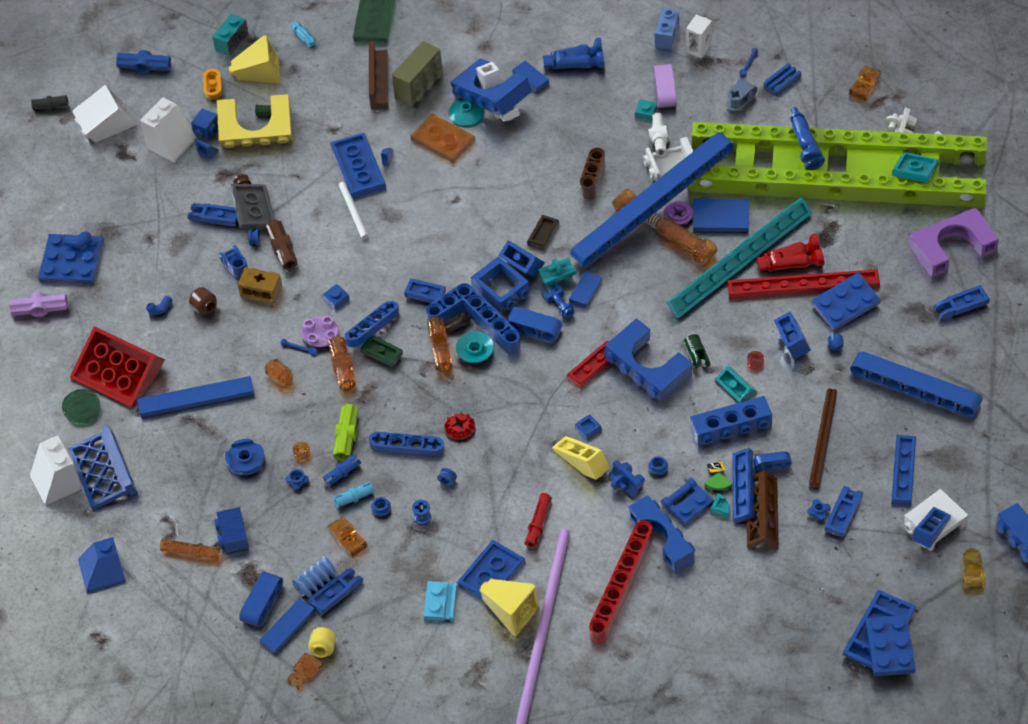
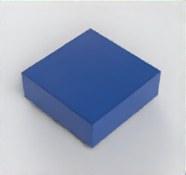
[574,414,602,441]

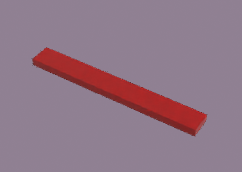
[727,269,880,299]

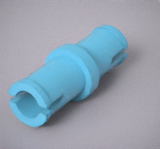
[333,482,374,508]

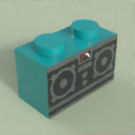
[212,13,248,56]

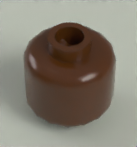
[189,287,217,315]

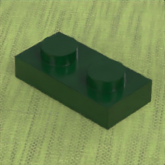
[360,336,403,367]

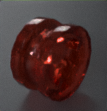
[747,351,764,370]

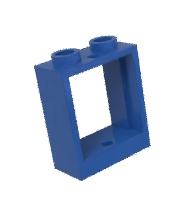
[471,256,530,314]

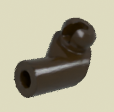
[444,312,470,333]

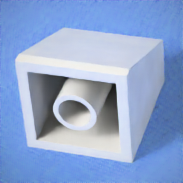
[73,85,137,142]
[140,97,197,163]
[30,435,81,506]

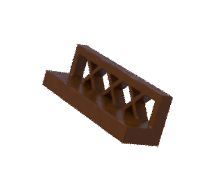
[369,41,389,108]
[747,470,779,548]

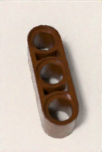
[580,148,605,199]

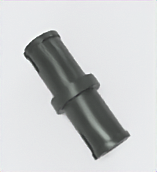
[31,95,69,111]

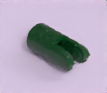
[683,334,710,368]

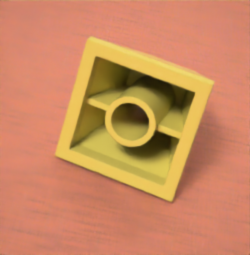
[229,35,281,84]
[480,579,540,637]

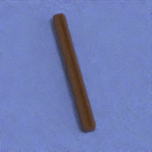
[809,388,837,488]

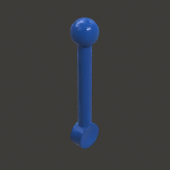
[740,48,758,77]
[280,339,317,356]

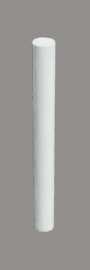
[339,182,369,240]

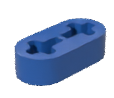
[753,451,792,472]

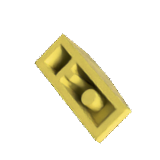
[552,436,610,480]

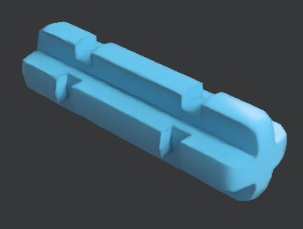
[291,21,316,48]

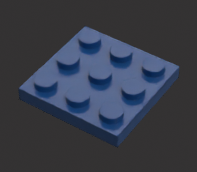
[38,234,104,285]

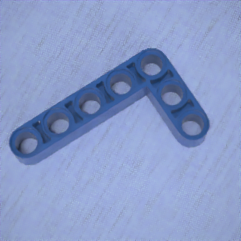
[426,283,521,354]

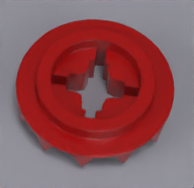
[444,412,475,440]

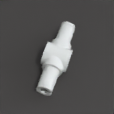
[649,113,670,157]

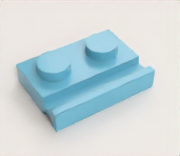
[424,581,457,622]

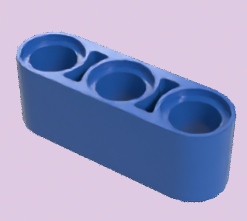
[507,307,563,343]
[239,571,283,627]

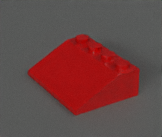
[69,326,165,408]

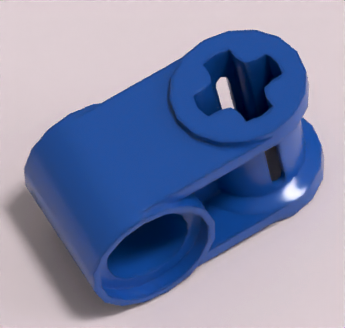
[218,245,248,280]

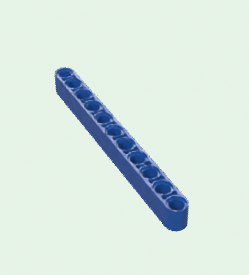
[570,132,734,268]

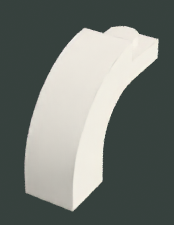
[476,62,520,122]

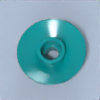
[449,99,484,127]
[456,331,494,363]

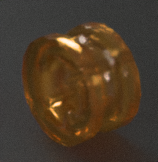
[292,441,311,461]

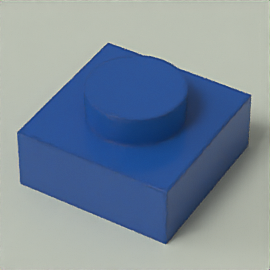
[323,284,350,309]

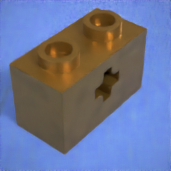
[238,267,282,303]

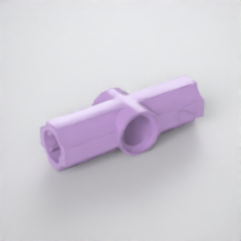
[9,292,68,317]

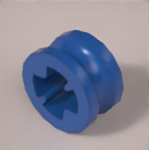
[248,229,260,246]
[437,468,457,487]

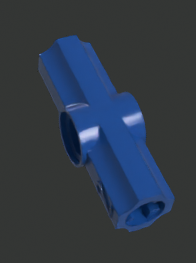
[116,50,171,74]

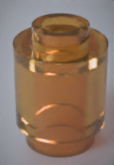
[265,359,293,386]

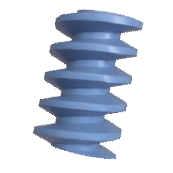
[292,556,337,598]

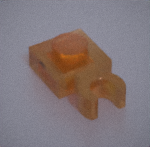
[287,652,322,690]

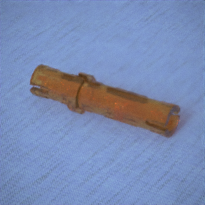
[160,539,221,560]

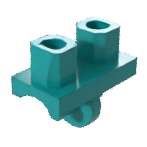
[538,257,576,288]

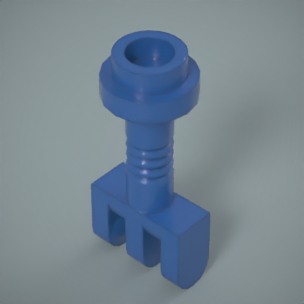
[541,284,575,318]

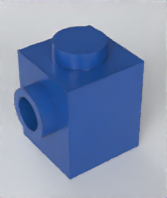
[191,108,218,140]

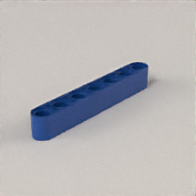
[850,352,983,417]

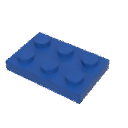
[811,272,881,331]
[865,615,916,677]

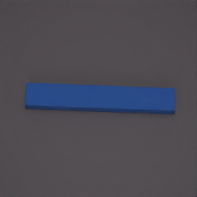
[138,376,254,418]

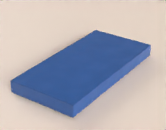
[330,133,386,198]

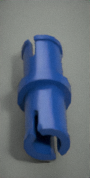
[323,454,361,487]

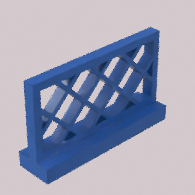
[68,425,138,510]

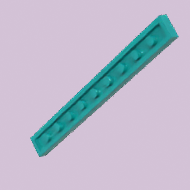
[666,198,812,318]

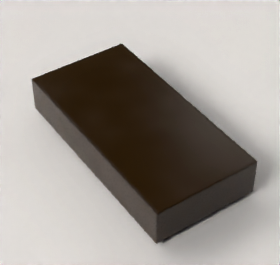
[527,215,559,251]

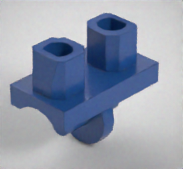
[609,460,645,498]

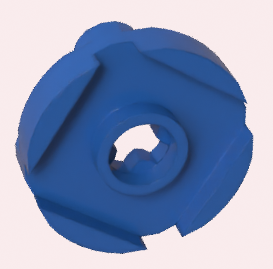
[225,439,265,476]

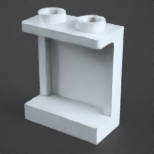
[643,137,693,181]
[904,489,968,551]

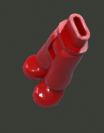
[756,234,825,272]

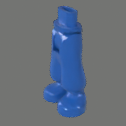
[543,37,605,70]
[790,107,825,170]

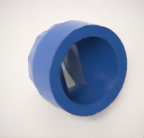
[828,334,844,350]

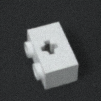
[686,15,712,59]

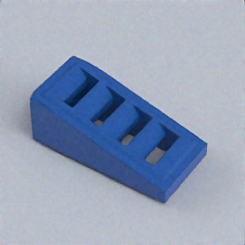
[913,507,951,548]

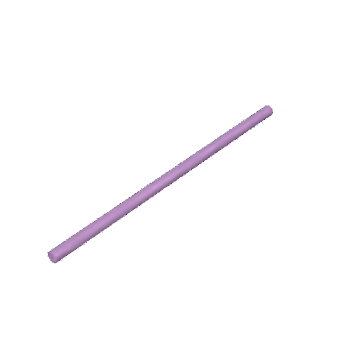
[516,529,570,724]

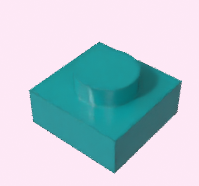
[635,99,657,120]

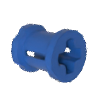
[412,500,432,525]

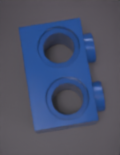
[774,311,811,359]

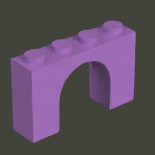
[909,208,999,278]

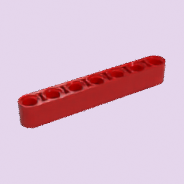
[589,521,653,644]

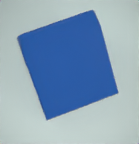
[195,138,219,159]

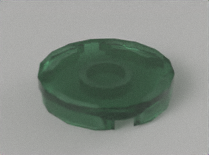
[62,389,101,424]

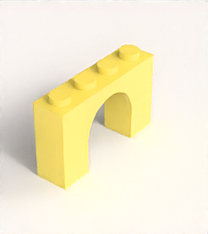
[217,94,293,148]

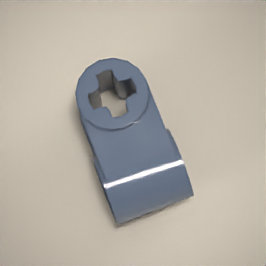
[727,79,757,112]

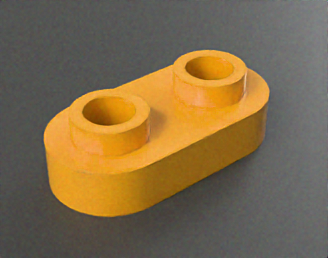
[203,69,222,100]

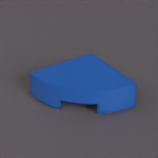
[381,148,394,166]

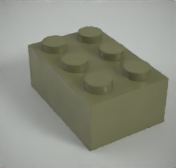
[392,41,443,107]

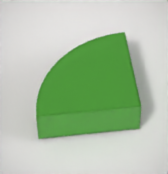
[704,472,733,491]

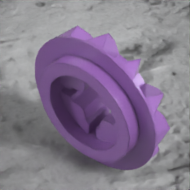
[664,201,693,227]

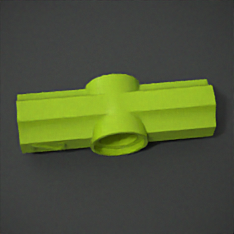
[333,404,359,462]

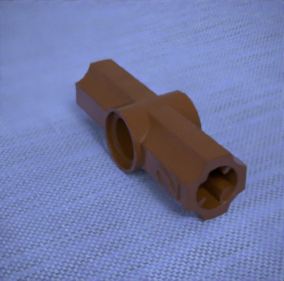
[266,219,298,271]

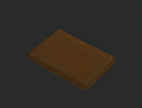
[410,113,475,163]

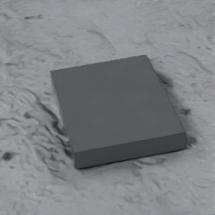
[229,184,275,230]

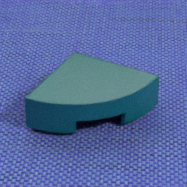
[710,493,730,519]

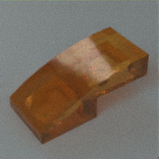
[849,65,882,101]
[327,516,368,557]

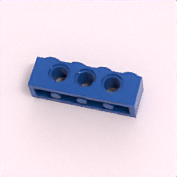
[690,396,772,446]

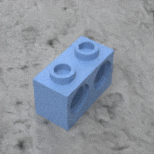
[655,8,680,50]

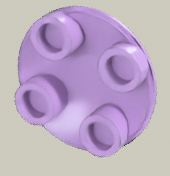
[301,316,339,347]

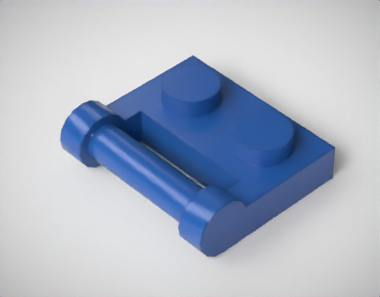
[660,478,714,527]

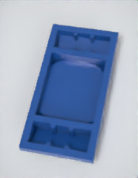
[842,589,916,668]

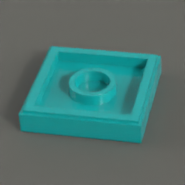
[892,152,939,183]

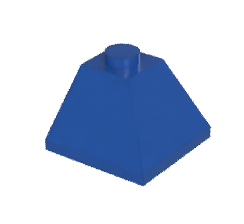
[78,537,126,593]

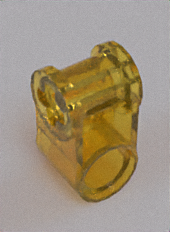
[961,548,986,589]

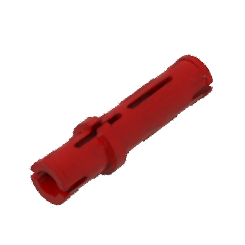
[524,493,552,548]

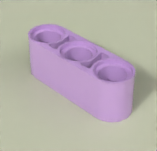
[653,64,677,108]

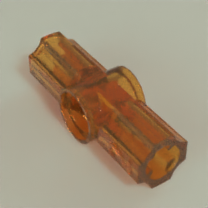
[427,317,452,372]
[329,336,356,391]

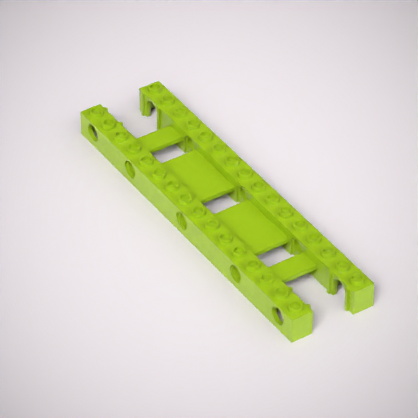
[687,122,987,208]

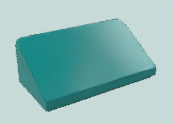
[715,365,757,403]

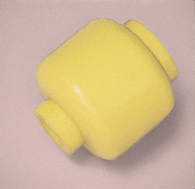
[308,627,336,658]

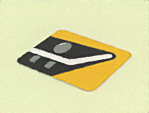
[707,462,726,473]

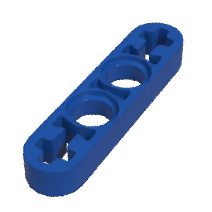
[345,301,399,348]
[369,432,444,457]

